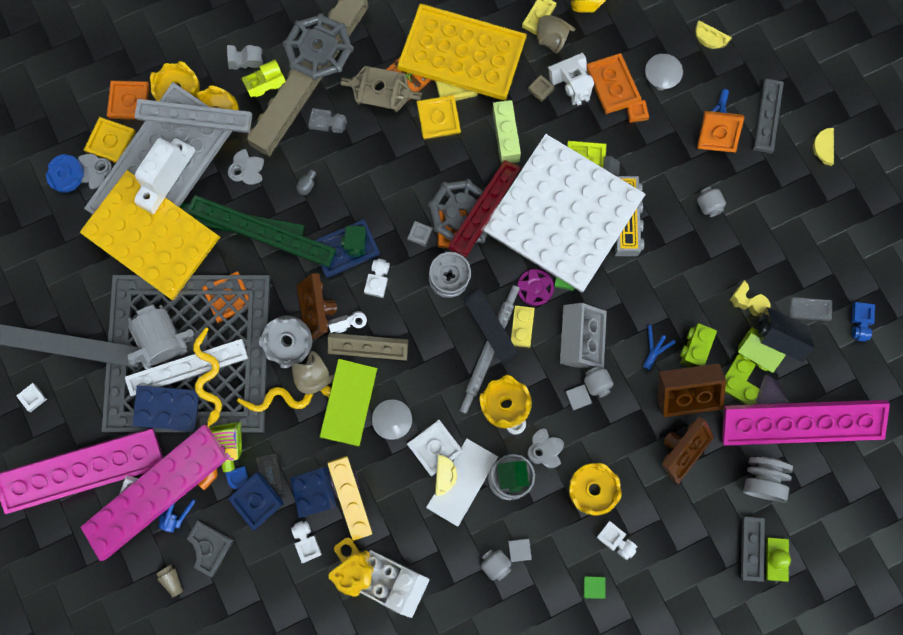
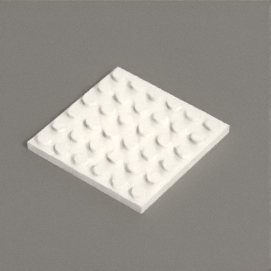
[483,134,645,293]

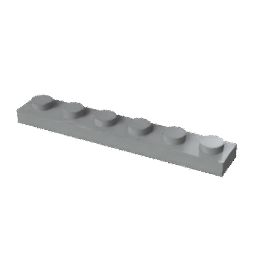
[134,99,252,133]

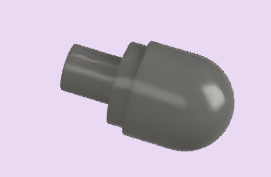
[296,169,317,195]

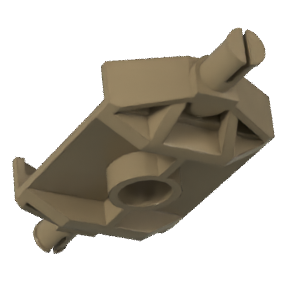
[341,66,422,112]

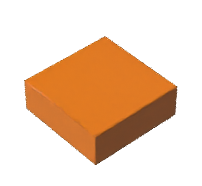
[626,100,649,123]

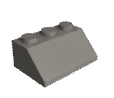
[560,303,607,369]

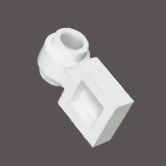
[364,258,390,298]
[328,311,367,333]
[291,521,322,563]
[596,521,637,560]

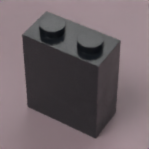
[756,307,815,362]

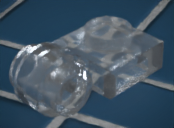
[308,108,347,133]

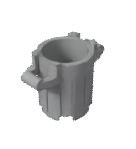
[128,305,194,369]

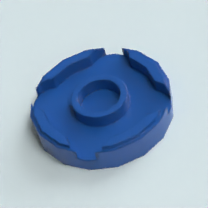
[46,154,84,192]

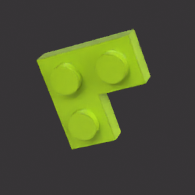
[725,354,764,405]

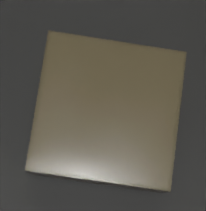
[528,75,555,102]

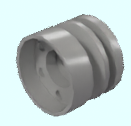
[428,252,471,298]
[488,454,535,501]
[743,457,793,502]

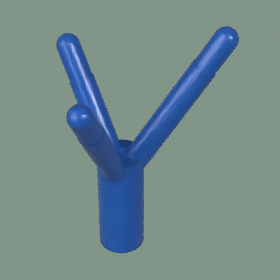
[711,89,729,113]
[643,325,676,370]

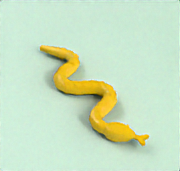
[193,327,222,427]
[237,386,331,412]

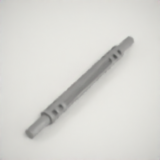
[459,285,520,414]

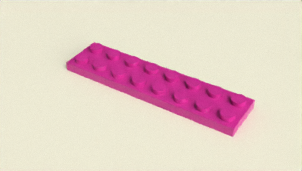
[722,400,890,445]
[81,425,229,561]
[0,428,164,514]

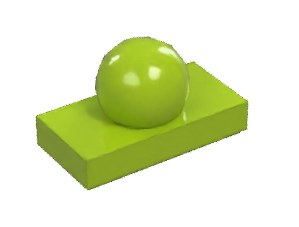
[766,538,791,582]

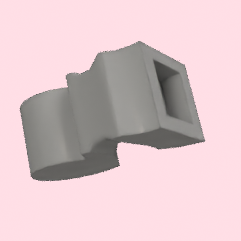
[227,45,263,70]

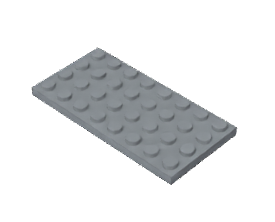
[85,82,232,214]

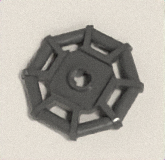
[282,13,354,80]
[428,179,488,244]

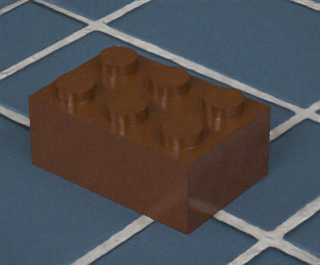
[657,364,726,417]

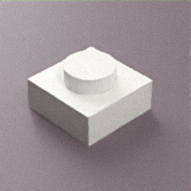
[17,383,47,412]

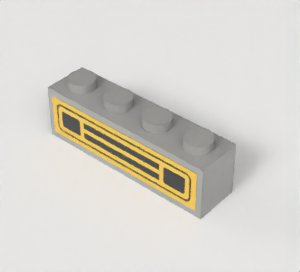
[614,176,644,256]

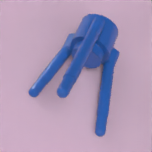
[158,499,195,532]

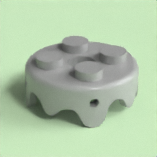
[259,316,312,368]

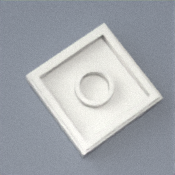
[407,420,463,477]

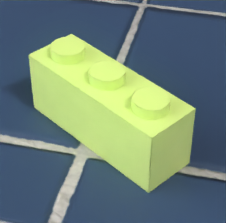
[492,100,521,165]

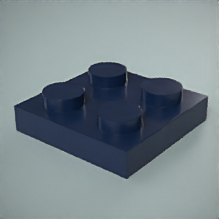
[290,467,336,518]
[228,472,285,531]

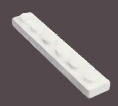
[125,339,249,396]

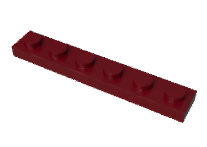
[448,160,522,257]

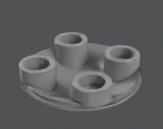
[645,54,683,90]
[372,400,412,440]

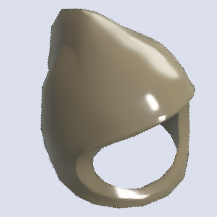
[537,15,575,54]
[292,351,334,394]

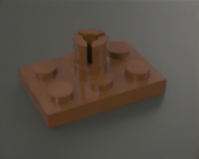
[296,274,337,341]
[662,417,714,484]

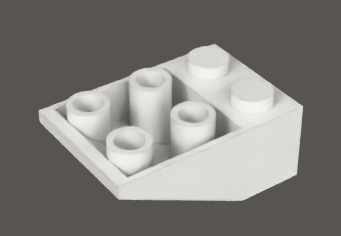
[360,550,430,618]

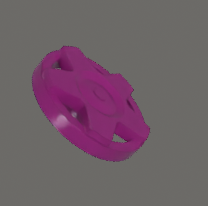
[517,269,554,306]

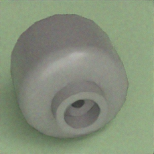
[697,187,726,217]
[584,366,614,398]
[481,549,511,581]

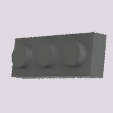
[741,517,765,582]

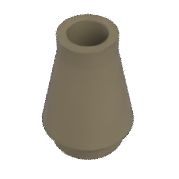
[156,565,183,598]

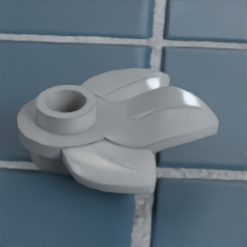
[228,149,264,185]
[78,154,112,189]
[527,428,564,468]

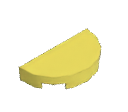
[695,21,732,49]
[813,128,834,166]
[435,454,457,496]

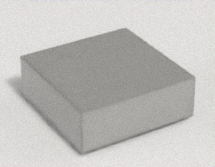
[408,221,433,247]
[565,384,592,411]
[508,539,532,562]

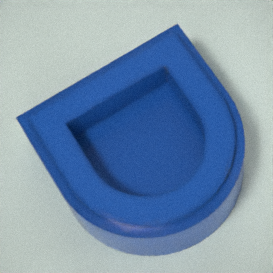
[225,466,249,490]

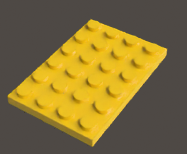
[398,4,527,101]
[80,170,220,300]

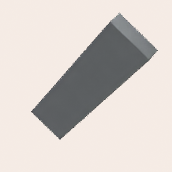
[753,78,784,154]

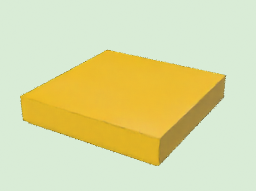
[417,95,461,140]
[84,117,136,163]

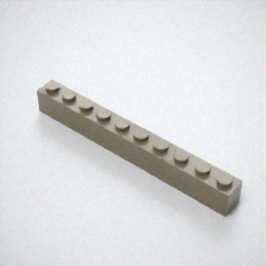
[247,0,368,157]

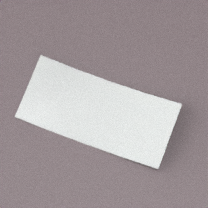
[426,439,498,526]

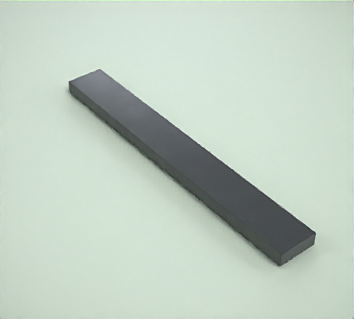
[0,324,142,368]

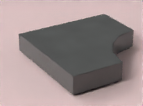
[187,521,234,578]

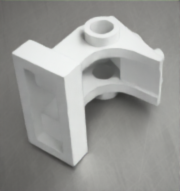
[548,53,594,105]

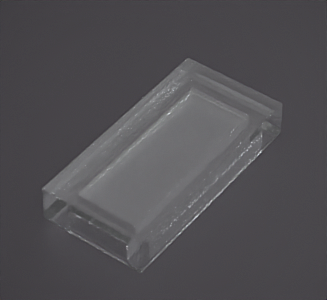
[790,298,832,321]

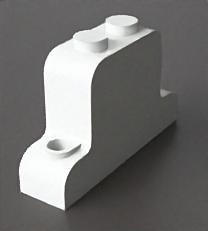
[135,138,196,215]

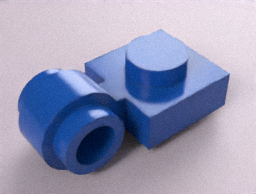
[852,302,875,342]

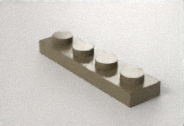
[328,333,408,361]

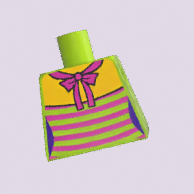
[209,422,242,472]

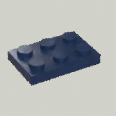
[315,219,380,278]
[133,385,199,432]

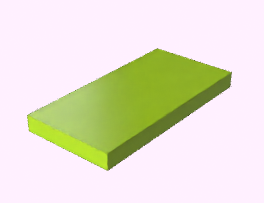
[320,359,377,447]

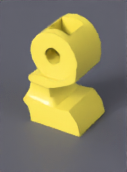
[730,280,770,317]

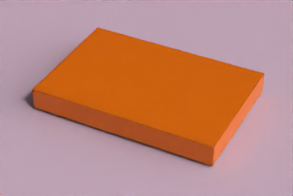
[586,53,642,114]

